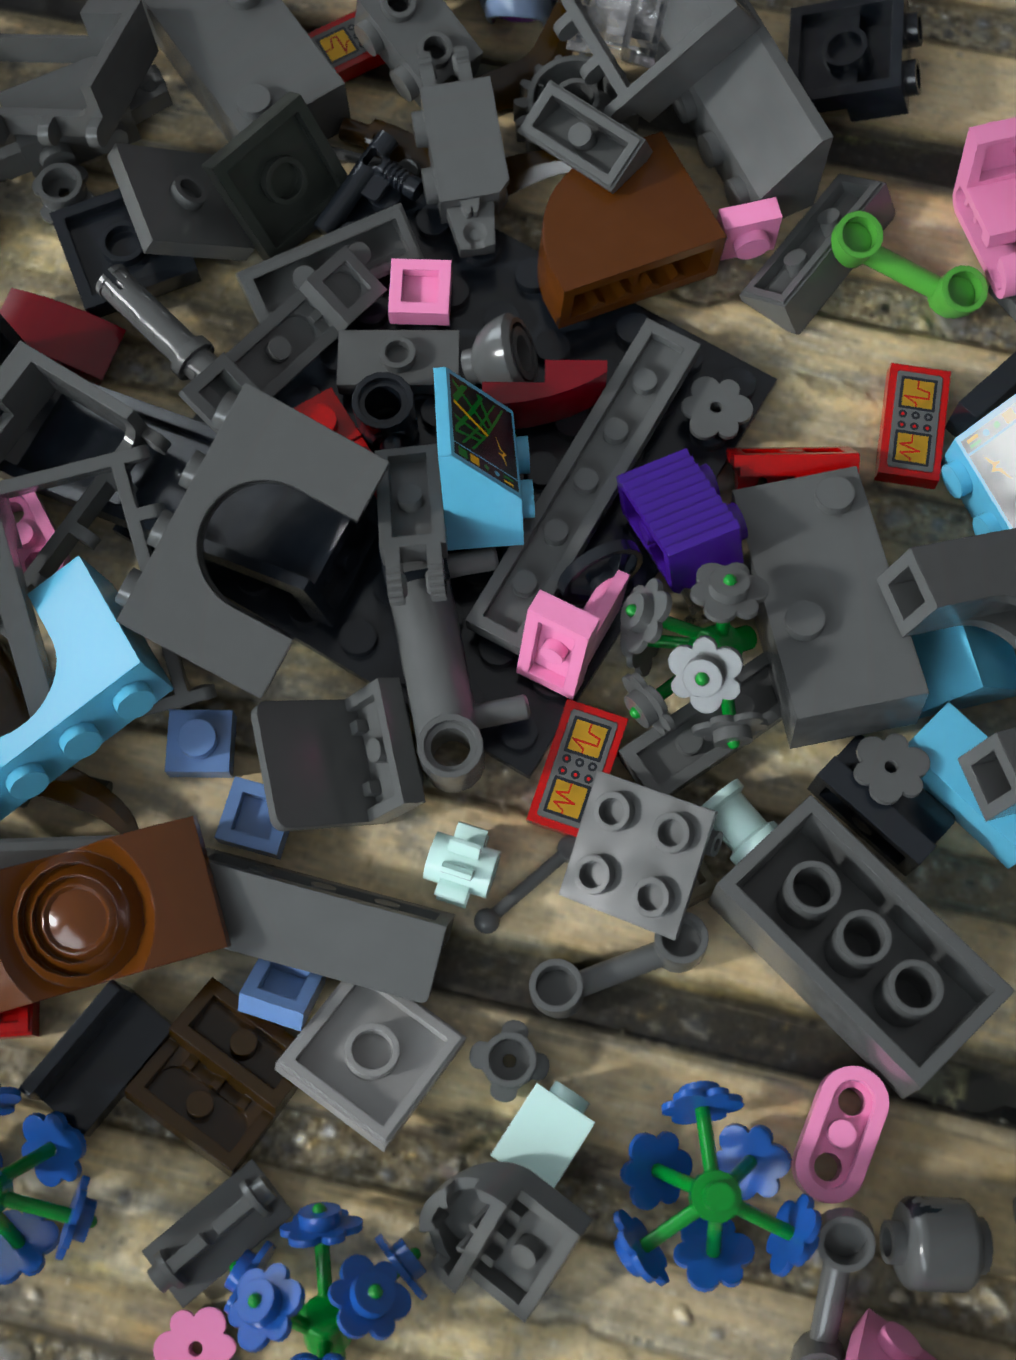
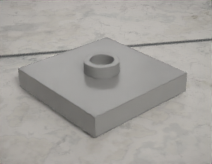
[275,981,467,1152]

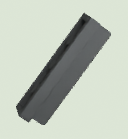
[206,847,455,1003]

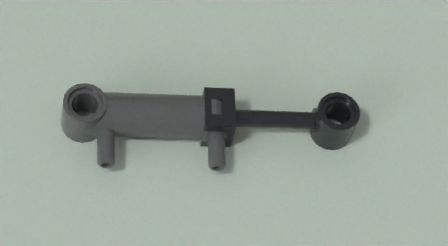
[352,372,531,792]

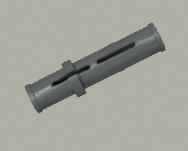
[95,264,218,381]

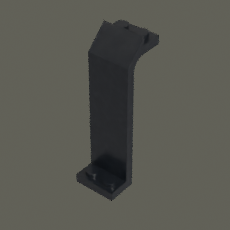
[0,314,379,627]

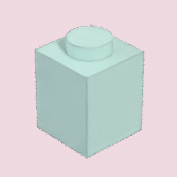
[491,1081,595,1188]

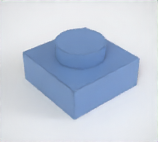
[165,709,237,778]
[214,776,290,860]
[238,958,326,1032]

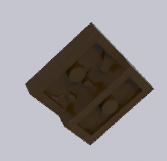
[124,977,298,1177]

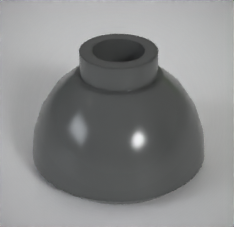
[461,312,539,385]

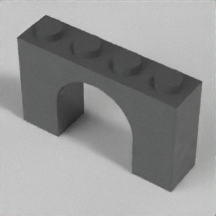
[115,382,390,699]
[876,528,1016,822]

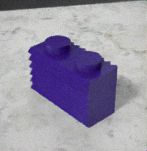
[616,448,748,594]

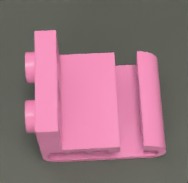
[953,117,1016,299]

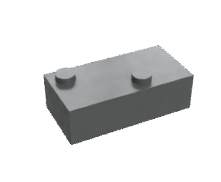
[141,0,351,142]
[731,466,929,749]
[708,795,1015,1099]

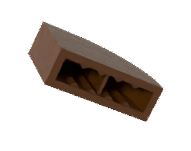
[537,131,727,329]

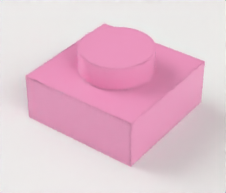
[717,197,782,261]
[388,258,453,326]

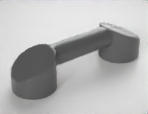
[529,912,709,1019]
[791,1207,876,1360]

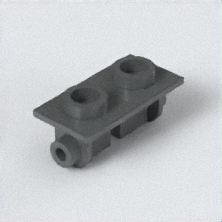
[142,1159,294,1308]

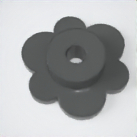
[681,376,753,440]
[853,733,930,805]

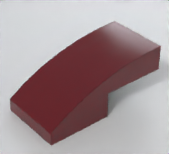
[0,288,126,386]
[482,360,607,429]

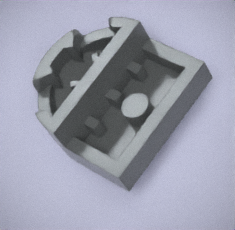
[419,1162,593,1323]

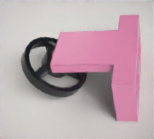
[516,539,643,700]

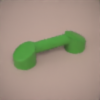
[831,211,988,319]

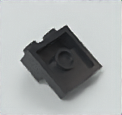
[788,0,923,122]

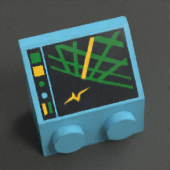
[433,367,535,550]
[941,394,1016,535]

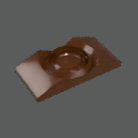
[0,816,231,1013]

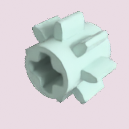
[423,821,501,908]

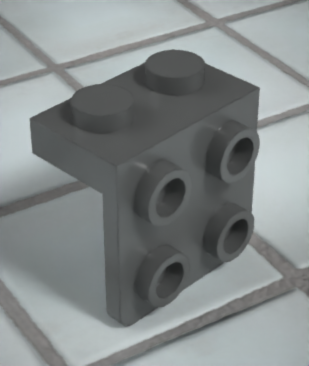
[251,677,426,832]

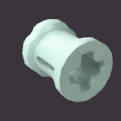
[702,779,778,866]

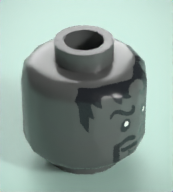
[879,1196,993,1293]

